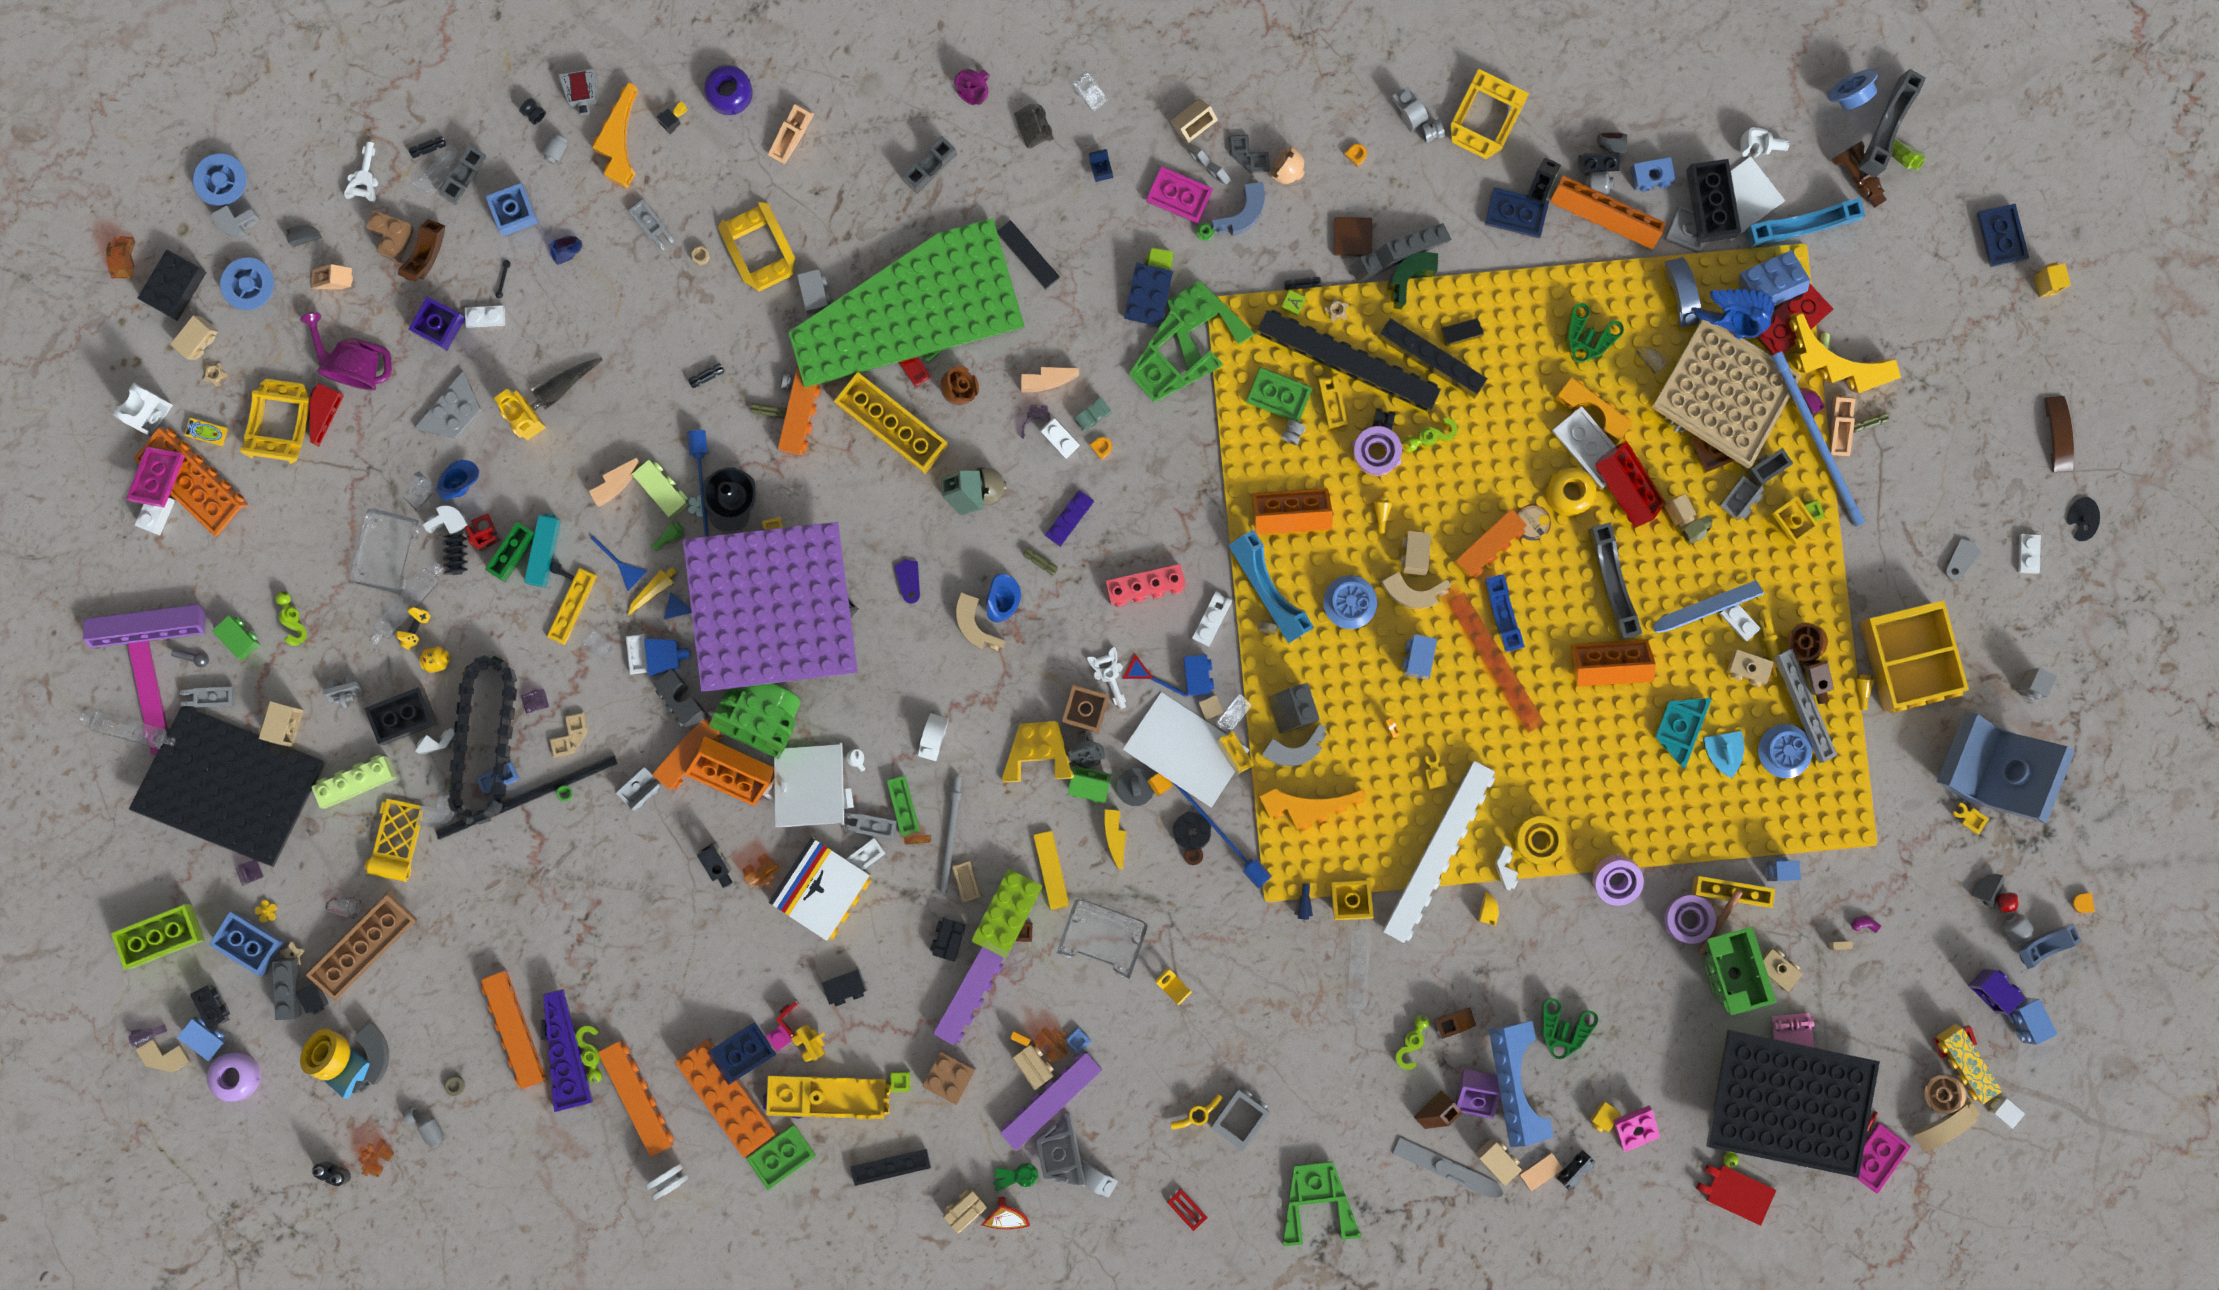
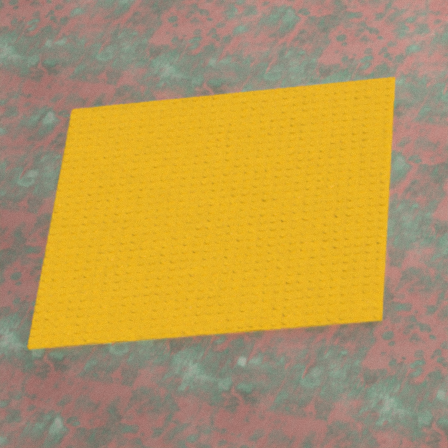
[1208,243,1877,902]

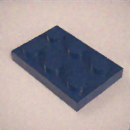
[1485,187,1549,239]
[1977,204,2029,267]
[1124,262,1174,327]
[707,1022,776,1085]

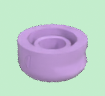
[1352,426,1402,476]
[1593,854,1644,906]
[1664,895,1716,944]
[207,1052,261,1102]

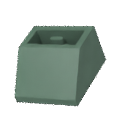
[941,471,984,515]

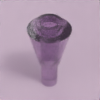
[128,1024,167,1049]

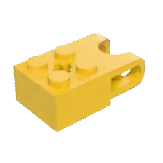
[493,389,546,441]

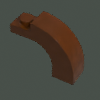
[398,219,445,282]

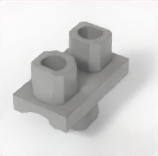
[323,674,363,708]

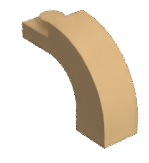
[1380,572,1451,609]
[956,593,1006,651]
[1913,1098,1980,1152]

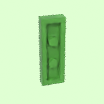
[887,776,921,836]

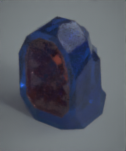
[549,236,582,265]

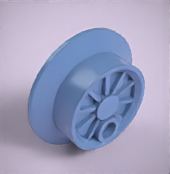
[1828,69,1878,110]
[193,153,247,206]
[220,257,274,310]
[1323,576,1377,629]
[1758,724,1812,778]

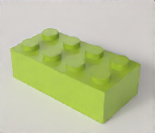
[972,869,1043,959]
[111,904,205,970]

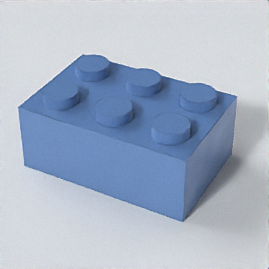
[1738,250,1810,306]
[209,911,286,975]

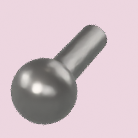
[171,649,209,667]

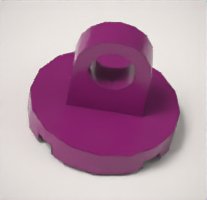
[954,69,990,105]

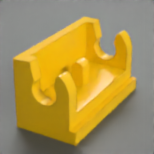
[1217,731,1254,775]

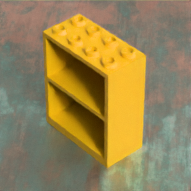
[1859,600,1969,713]

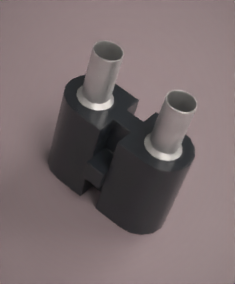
[312,1161,351,1186]

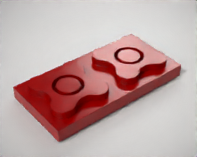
[1756,283,1834,355]

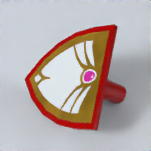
[981,1196,1030,1229]

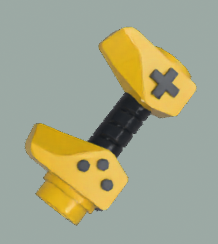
[395,606,431,650]

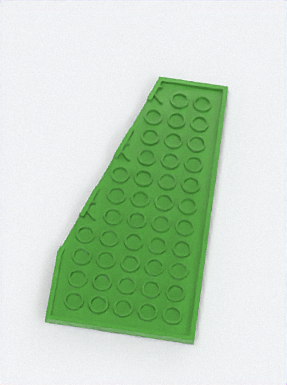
[789,218,1025,388]

